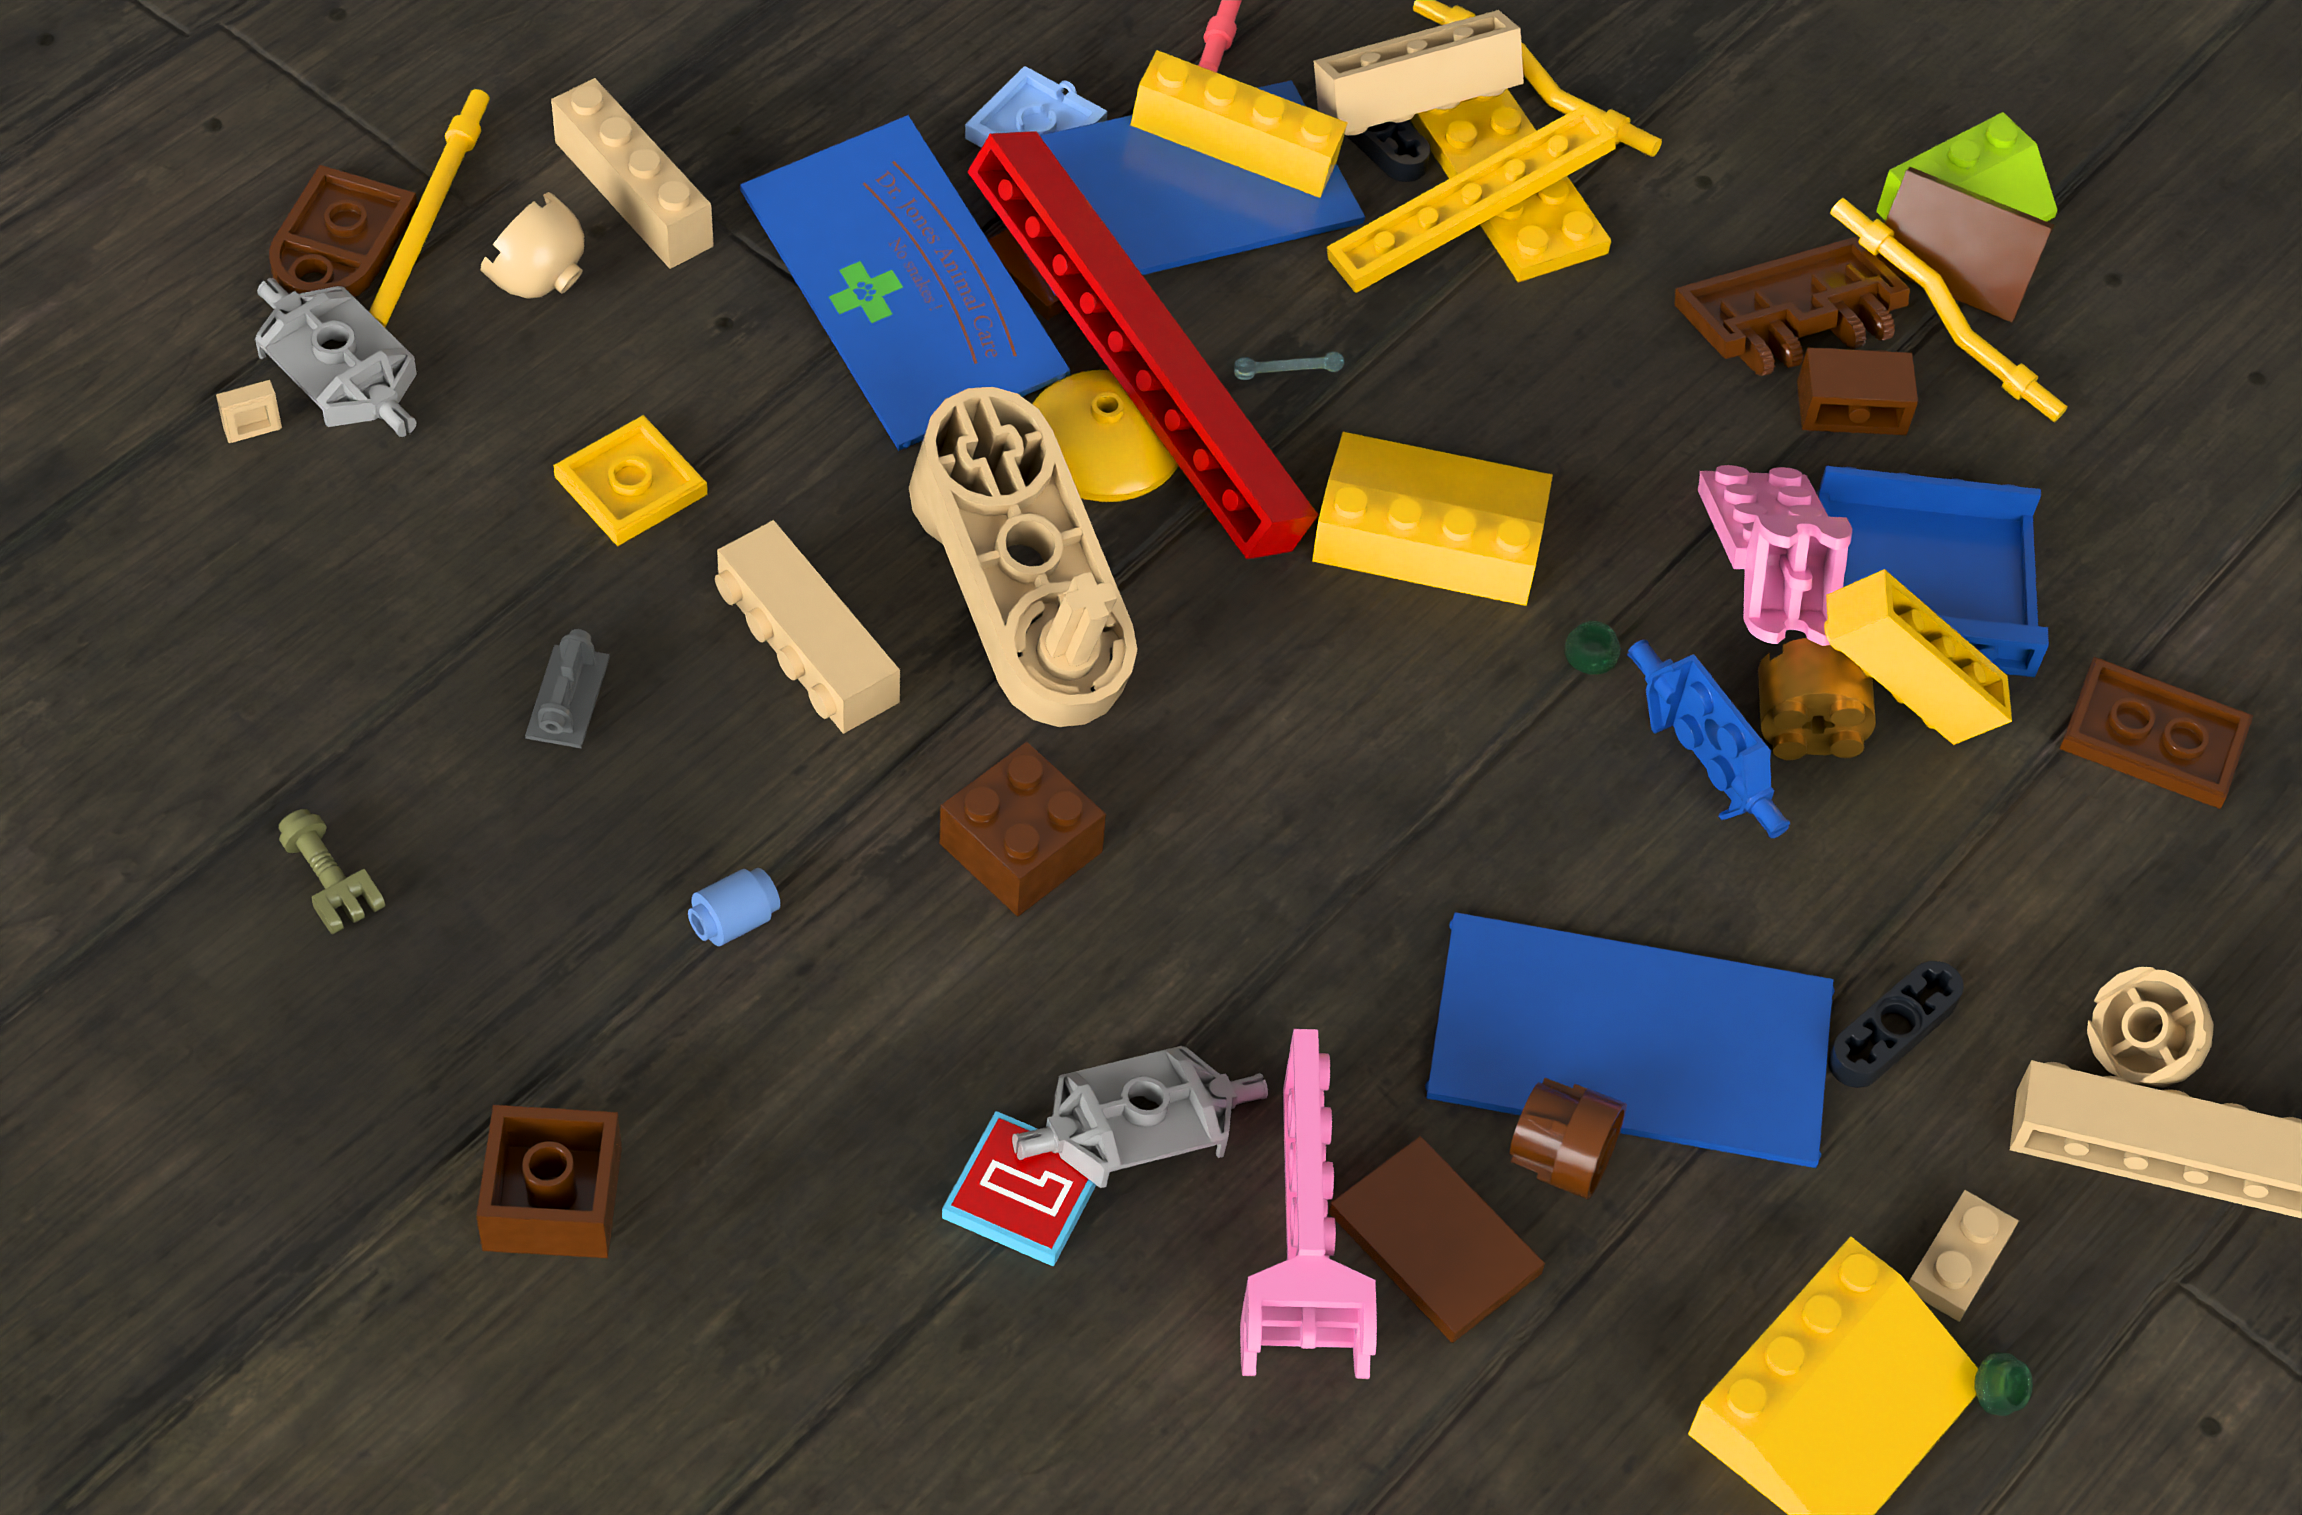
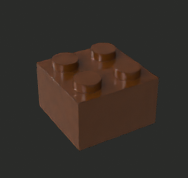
[939,741,1106,917]
[476,1105,622,1258]

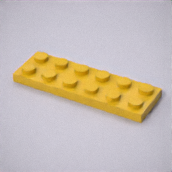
[1410,88,1611,283]

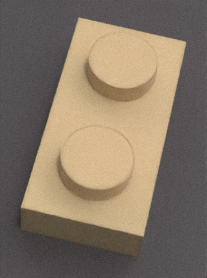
[1908,1190,2019,1322]

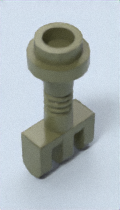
[279,809,386,934]

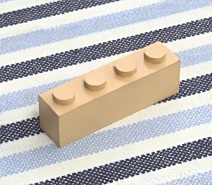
[1314,10,1524,135]
[551,78,713,269]
[715,520,900,734]

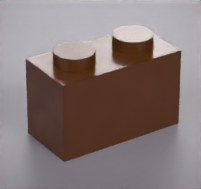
[1797,348,1918,435]

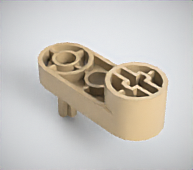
[909,387,1137,727]

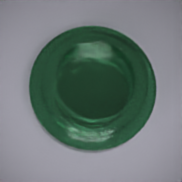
[1564,621,1621,674]
[1975,1352,2033,1416]

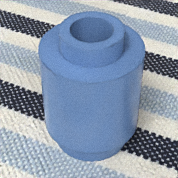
[688,868,780,946]

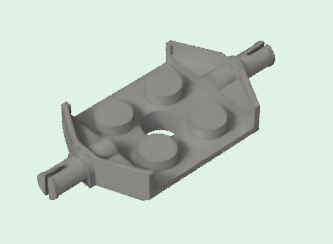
[255,278,417,437]
[1012,1046,1268,1188]

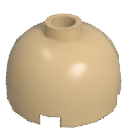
[481,192,584,299]
[2087,967,2214,1088]

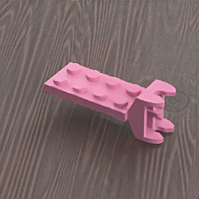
[1698,465,1852,646]
[1240,1029,1377,1379]

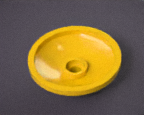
[1033,370,1179,502]

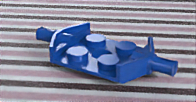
[1627,639,1790,838]

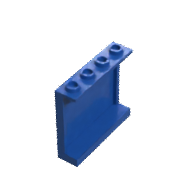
[1817,466,2049,677]

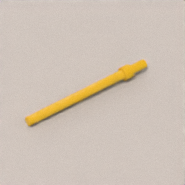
[369,89,490,327]

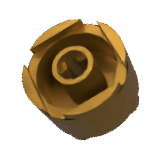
[1758,638,1876,760]

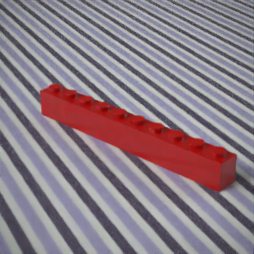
[967,131,1318,559]

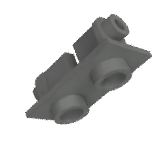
[525,629,610,749]

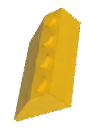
[1312,432,1553,606]
[1688,1236,1988,1515]

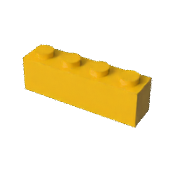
[1131,50,1348,198]
[1824,569,2012,745]

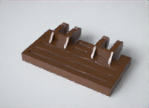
[1675,237,1910,376]

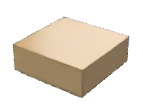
[216,380,282,443]

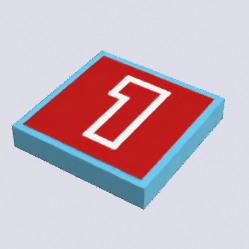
[942,1111,1096,1267]

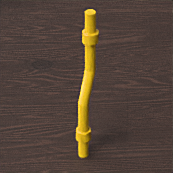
[1413,0,1662,157]
[1830,198,2068,423]

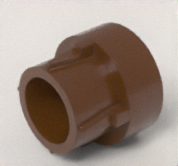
[1510,1078,1627,1200]

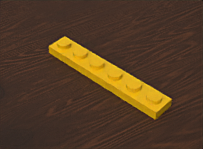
[1327,103,1616,293]

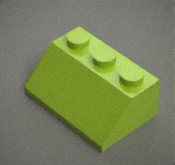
[1876,112,2058,222]

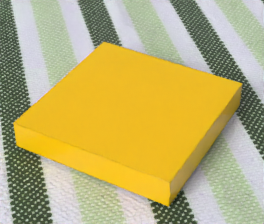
[553,415,708,546]

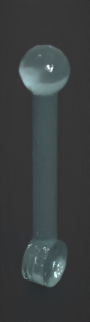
[1234,351,1344,380]

